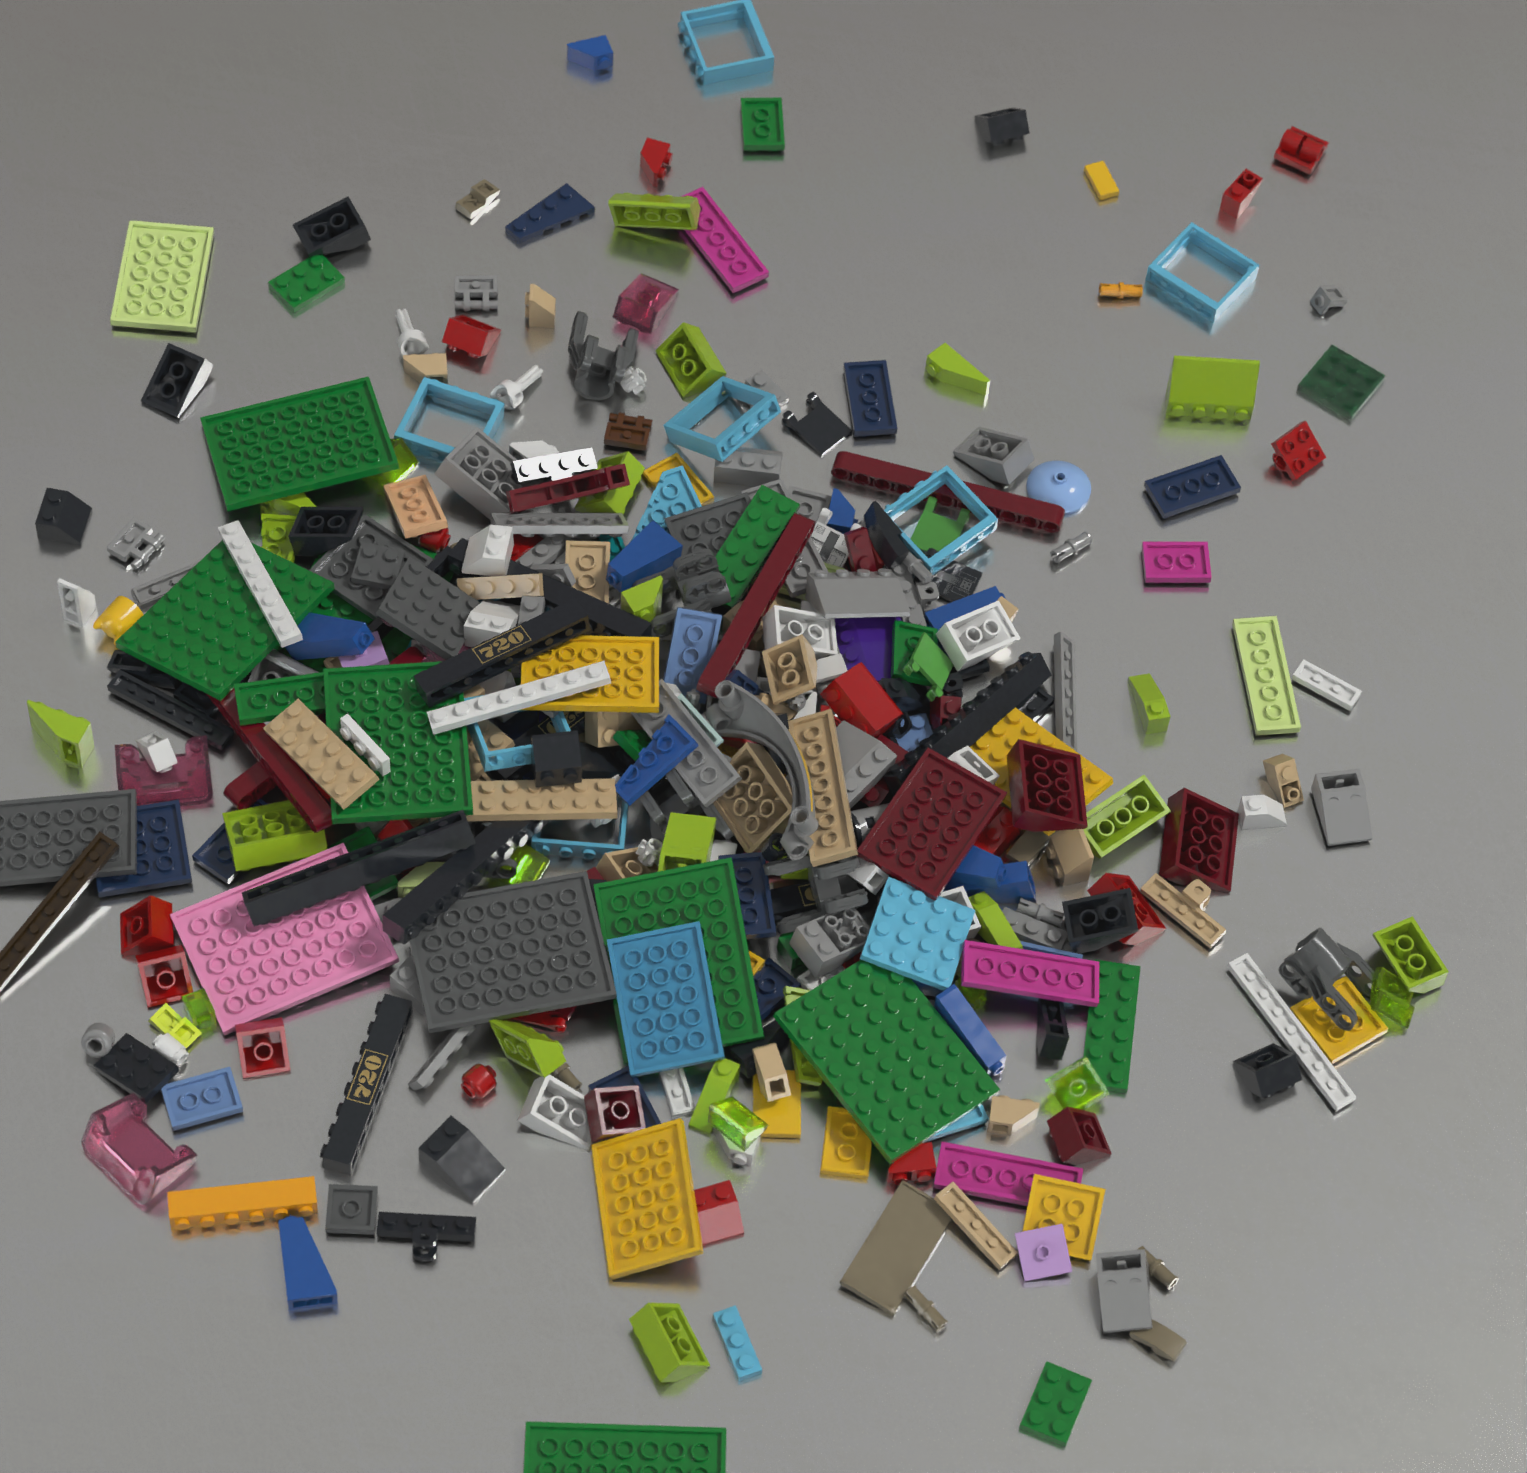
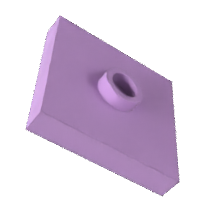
[338,631,390,667]
[1015,1224,1073,1282]

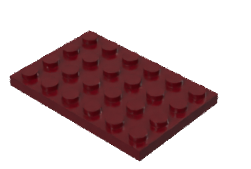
[856,748,1007,901]

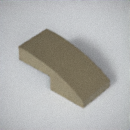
[455,179,500,219]
[1006,830,1052,866]
[1129,1319,1187,1361]

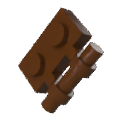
[604,412,653,451]

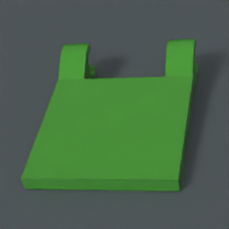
[911,496,970,553]
[903,632,953,701]

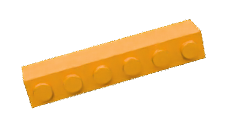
[167,1176,318,1230]

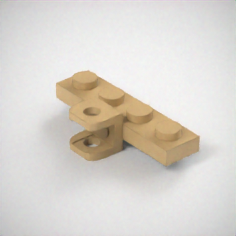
[1140,873,1226,949]

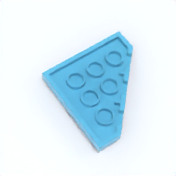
[630,465,702,542]

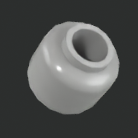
[81,1023,115,1058]

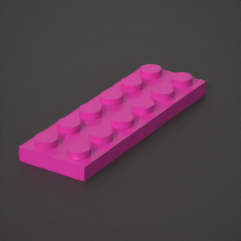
[681,187,769,293]
[961,940,1099,1007]
[933,1142,1084,1206]

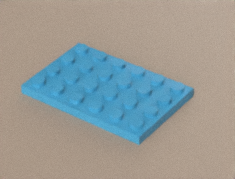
[607,921,725,1077]

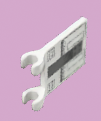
[811,508,862,568]

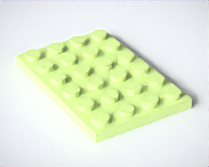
[110,220,214,333]

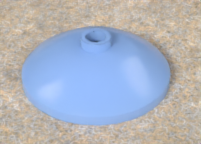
[1026,460,1091,516]

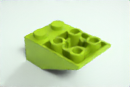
[27,700,95,768]
[658,812,717,872]

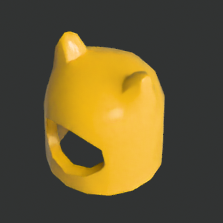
[93,596,144,646]

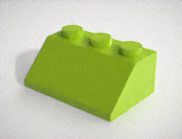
[655,322,727,398]
[575,451,645,514]
[621,575,663,630]
[1372,916,1449,994]
[489,1019,566,1078]
[629,1302,711,1382]

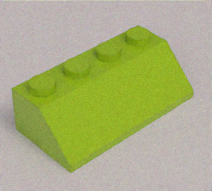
[608,193,700,230]
[1083,774,1171,859]

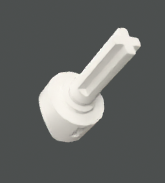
[395,308,429,357]
[490,365,543,409]

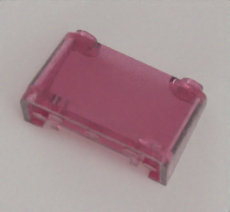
[115,735,213,806]
[81,1093,198,1205]

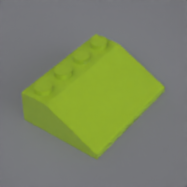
[1165,355,1260,420]
[222,800,327,871]

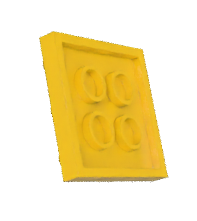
[1290,976,1388,1064]
[1022,1174,1105,1261]

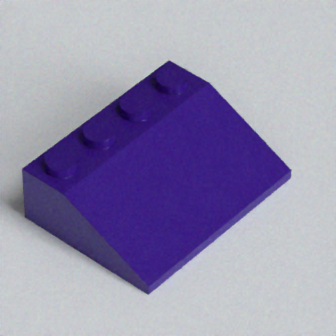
[835,617,901,682]

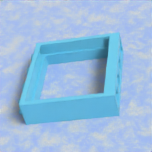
[678,0,774,85]
[1145,222,1259,323]
[664,376,781,462]
[394,377,504,463]
[884,465,998,575]
[464,694,571,772]
[531,796,629,860]

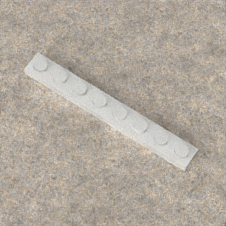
[218,520,303,648]
[427,661,611,735]
[1227,953,1356,1111]

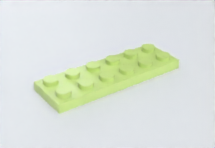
[1232,616,1301,736]

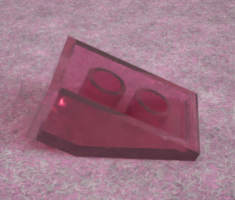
[612,273,679,334]

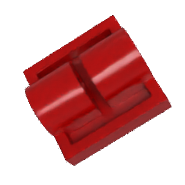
[1273,126,1329,174]
[1271,421,1326,480]

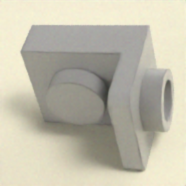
[1310,286,1348,315]

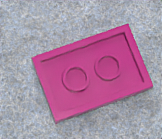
[1141,542,1212,583]

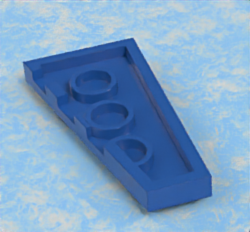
[615,714,699,806]

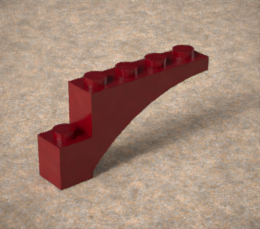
[506,463,630,513]

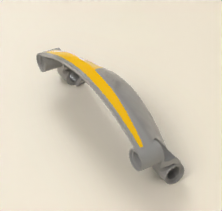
[705,680,819,860]

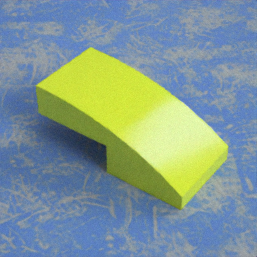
[148,1003,202,1049]

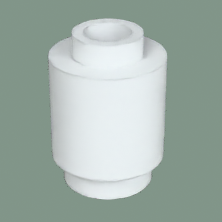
[152,1033,189,1067]

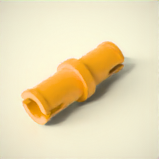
[1099,282,1143,299]

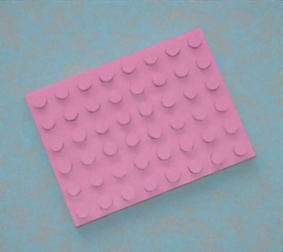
[170,843,399,1036]

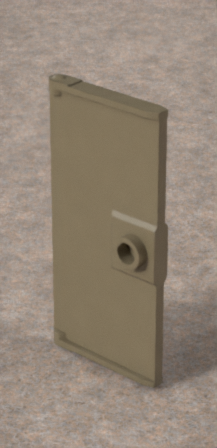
[839,1180,952,1316]

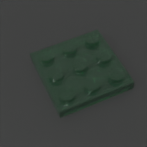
[1297,345,1386,421]

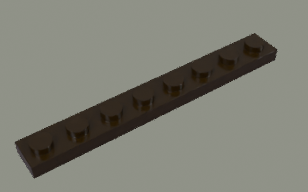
[0,831,119,992]

